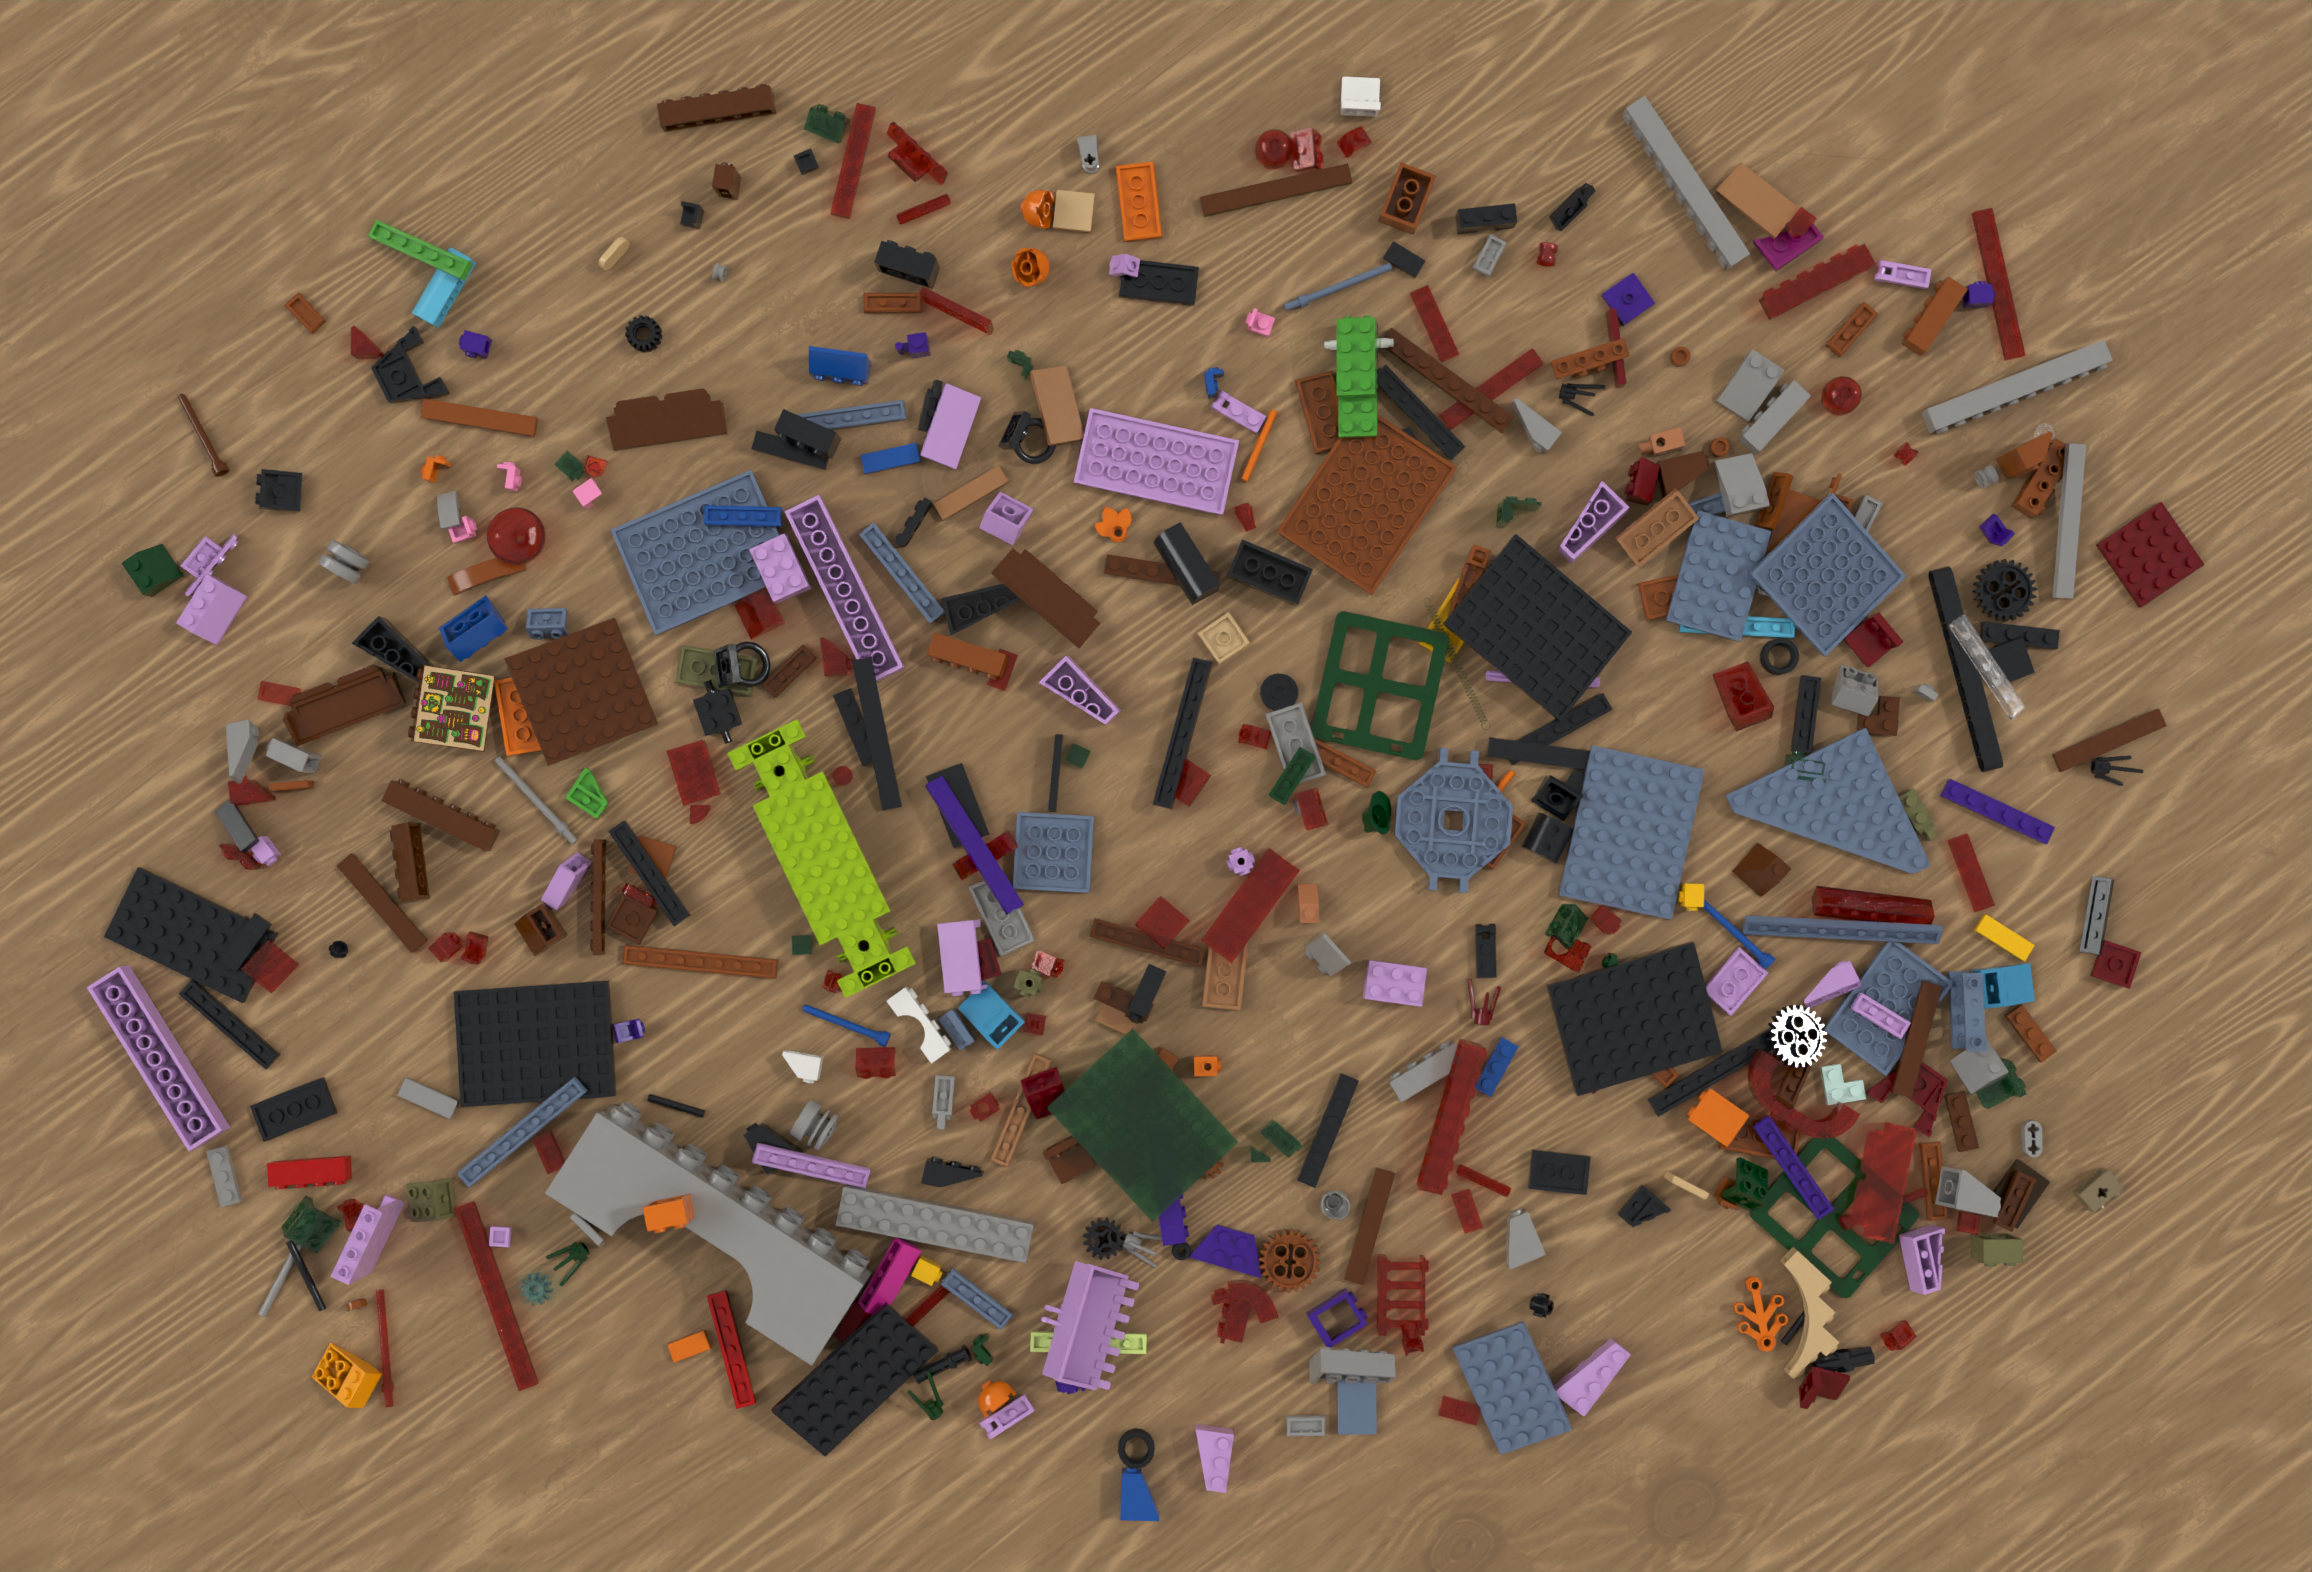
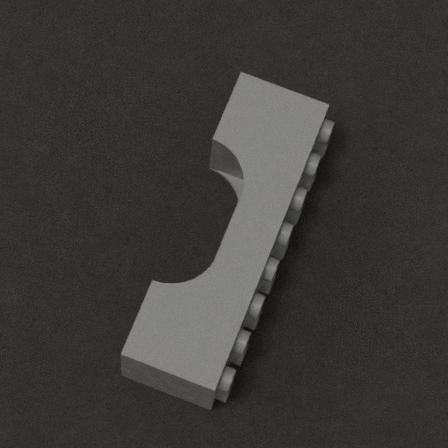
[545,1102,873,1366]

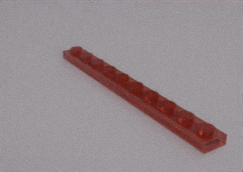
[454,1201,539,1391]

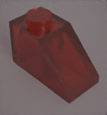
[820,637,852,677]
[228,776,276,805]

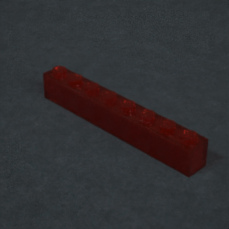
[1416,1039,1487,1195]

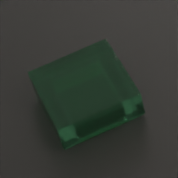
[1065,743,1091,768]
[792,935,812,955]

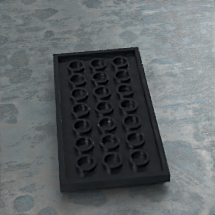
[104,867,278,1003]
[772,1302,939,1457]

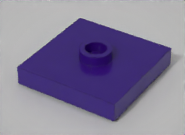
[1601,273,1655,326]

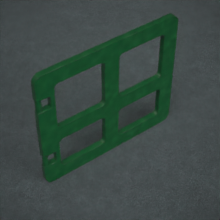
[1311,611,1449,760]
[1749,1130,1919,1298]

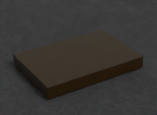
[1993,1158,2050,1229]

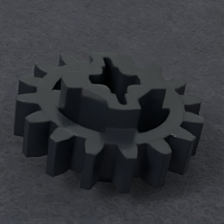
[1083,1217,1125,1260]

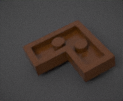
[1857,696,1900,736]

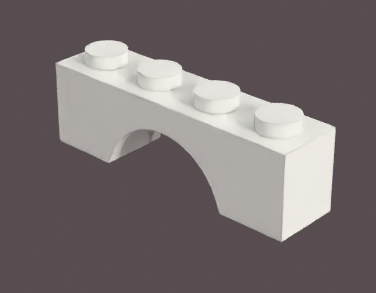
[887,987,952,1064]

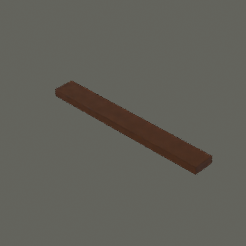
[1200,163,1352,217]

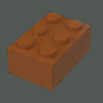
[1378,162,1436,235]

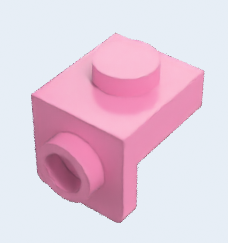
[497,462,522,492]
[448,516,477,544]

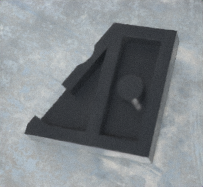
[1617,1184,1671,1227]

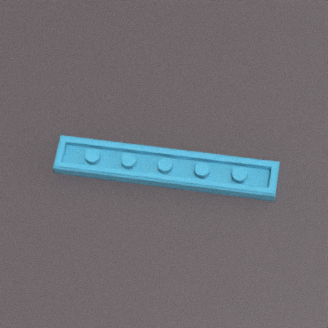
[1679,616,1795,639]

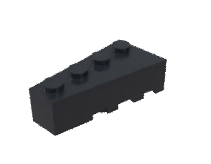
[941,584,1021,635]
[351,616,434,683]

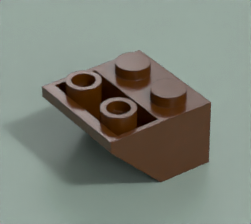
[514,903,568,956]

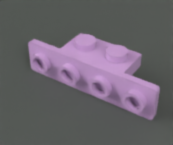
[181,533,238,597]

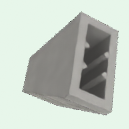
[266,738,322,774]
[1506,1208,1546,1270]

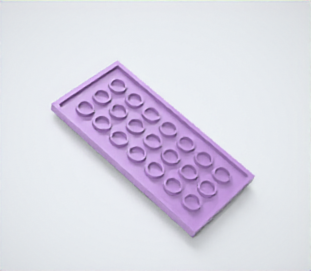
[1074,408,1239,516]

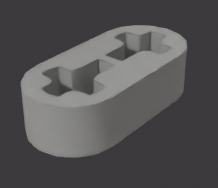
[2021,1120,2043,1157]

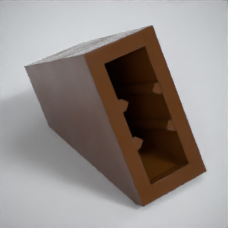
[1656,451,1709,498]

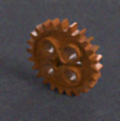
[1258,1228,1321,1293]

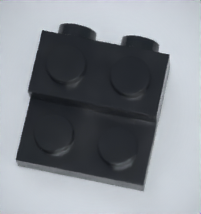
[255,469,302,512]

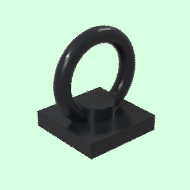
[998,411,1056,464]
[714,641,771,688]

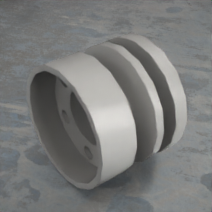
[790,1099,839,1151]

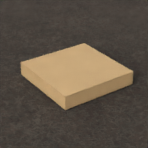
[1053,190,1095,233]
[1197,612,1250,665]
[1663,1171,1710,1200]

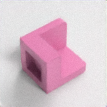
[573,478,602,509]

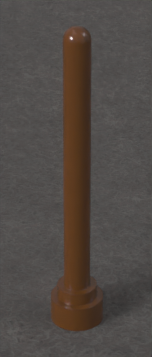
[178,394,230,477]

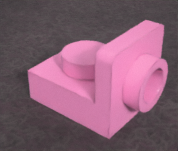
[1245,308,1275,337]

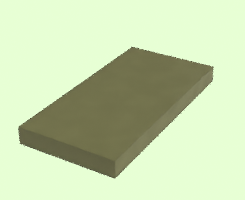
[675,645,758,696]

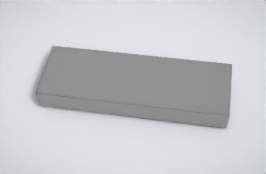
[397,1077,460,1119]

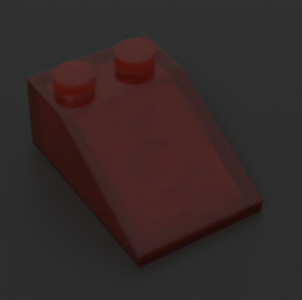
[1713,661,1774,731]

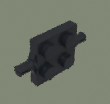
[693,680,742,744]

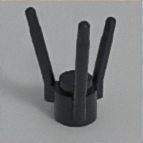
[1559,383,1605,416]
[2091,756,2144,786]

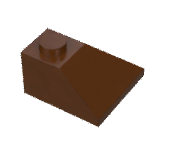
[1732,843,1791,897]

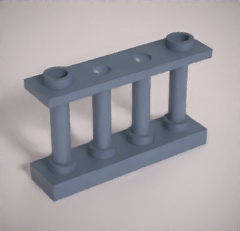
[1947,971,1986,1052]

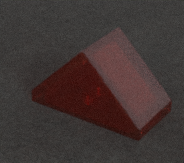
[351,326,384,359]

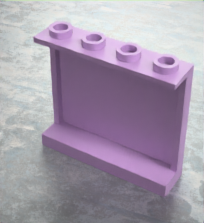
[330,1194,405,1285]

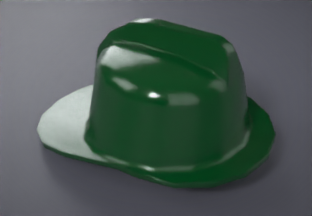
[1362,791,1391,835]

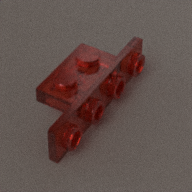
[887,121,948,185]

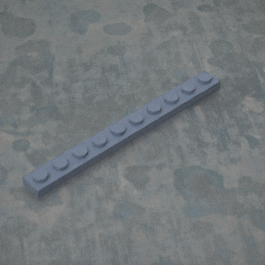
[1742,915,1943,944]

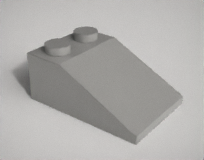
[1716,349,1784,422]
[1714,453,1770,517]
[1304,932,1351,976]

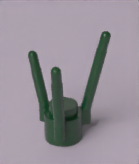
[546,1241,590,1286]
[907,1370,944,1420]

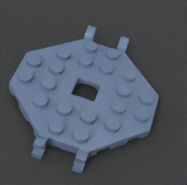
[1394,748,1513,893]

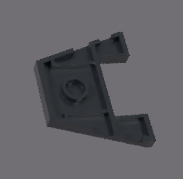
[371,326,450,403]

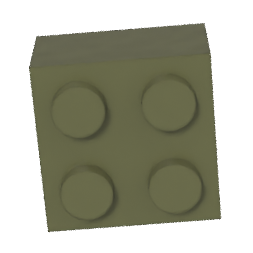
[1970,1233,2023,1266]

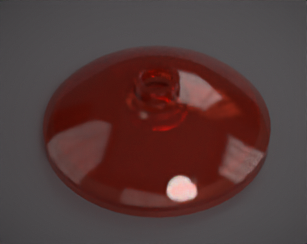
[487,507,546,565]

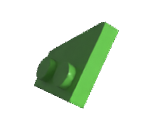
[565,767,609,819]

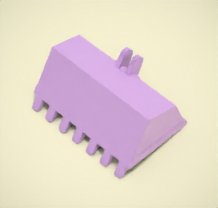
[1041,1261,1139,1390]

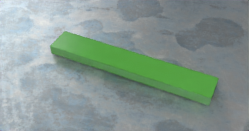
[368,220,473,281]

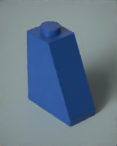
[1120,1466,1159,1522]

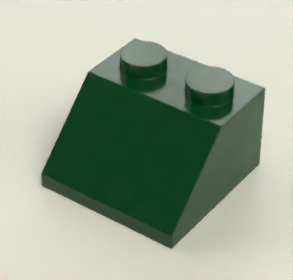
[122,544,184,597]

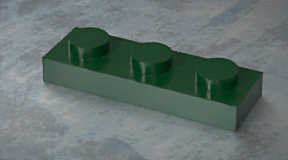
[1269,747,1316,805]

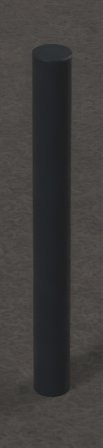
[285,1239,326,1311]

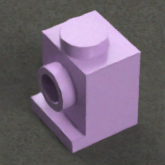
[248,836,281,867]

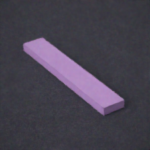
[752,1143,871,1188]

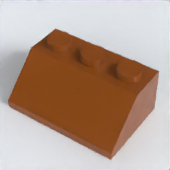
[1996,431,2052,479]

